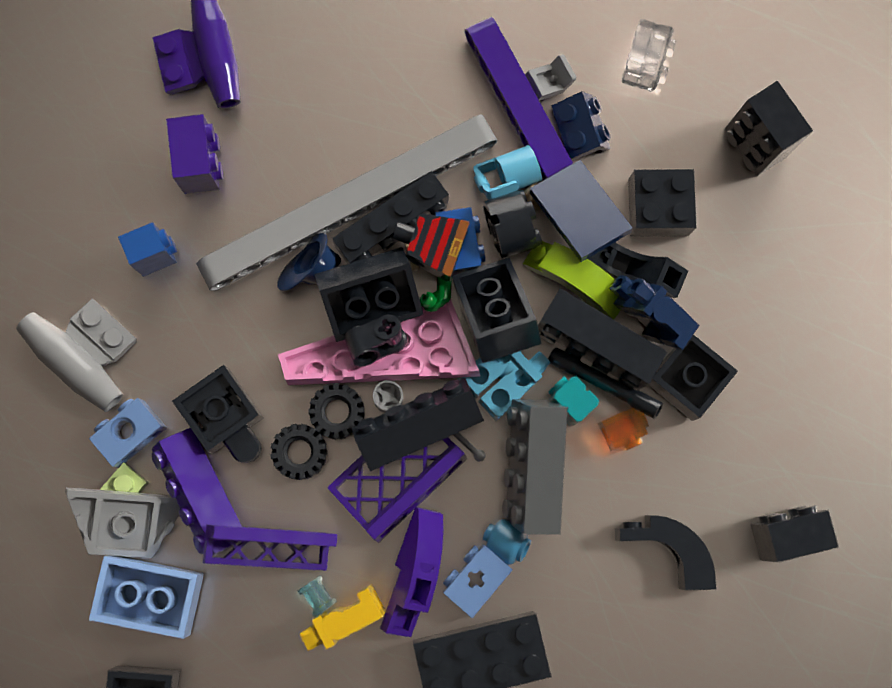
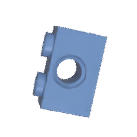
[89,398,167,468]

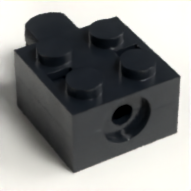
[172,365,263,463]

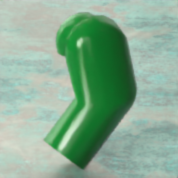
[420,277,452,312]

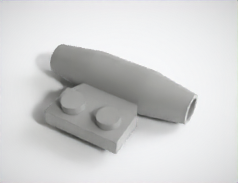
[16,298,137,412]

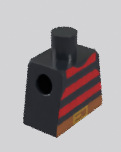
[393,214,470,282]

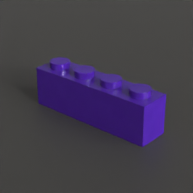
[151,428,242,557]

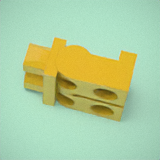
[300,584,386,651]

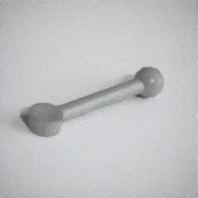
[454,432,486,461]

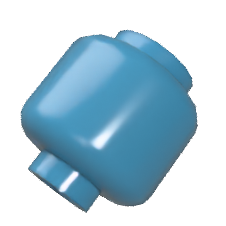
[483,519,531,565]

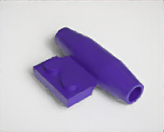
[152,0,240,109]

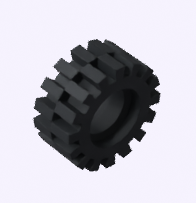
[308,383,365,440]
[270,424,328,480]

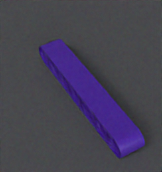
[464,17,573,181]

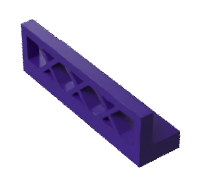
[203,524,337,571]

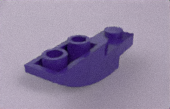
[380,507,443,637]

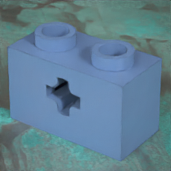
[443,544,513,618]

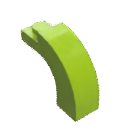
[522,241,620,320]

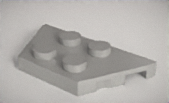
[65,487,180,558]

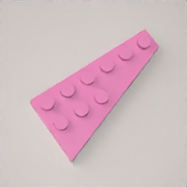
[278,300,480,385]

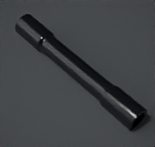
[548,347,663,419]

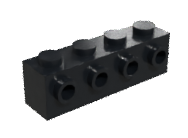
[332,171,449,264]
[352,378,484,472]

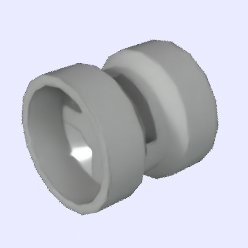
[373,380,403,413]

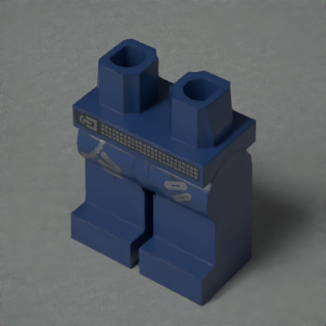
[610,275,700,350]

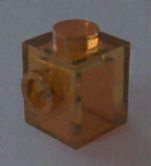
[598,408,649,451]

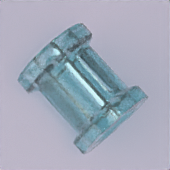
[297,575,338,617]

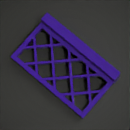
[327,437,467,543]

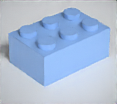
[89,556,204,639]

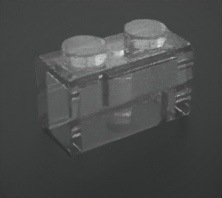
[621,19,676,92]

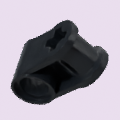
[344,315,407,367]

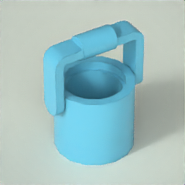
[473,145,542,200]

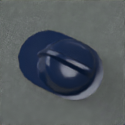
[277,233,341,291]

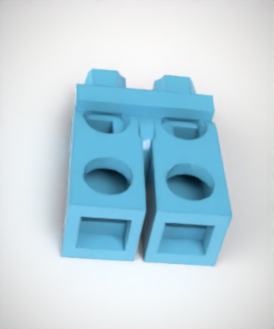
[457,351,550,422]

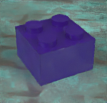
[166,114,223,194]

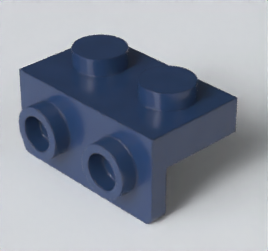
[551,91,611,161]

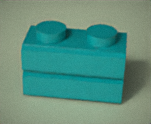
[548,376,600,426]

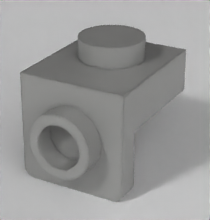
[525,54,576,101]

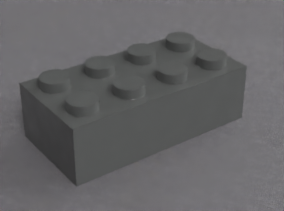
[502,399,567,535]

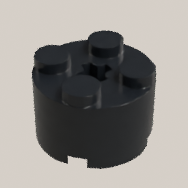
[483,190,542,259]

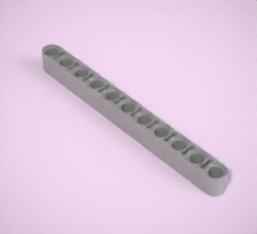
[196,115,498,291]

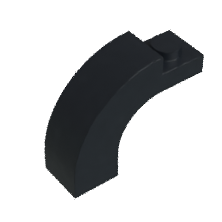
[588,242,688,298]
[615,515,716,590]

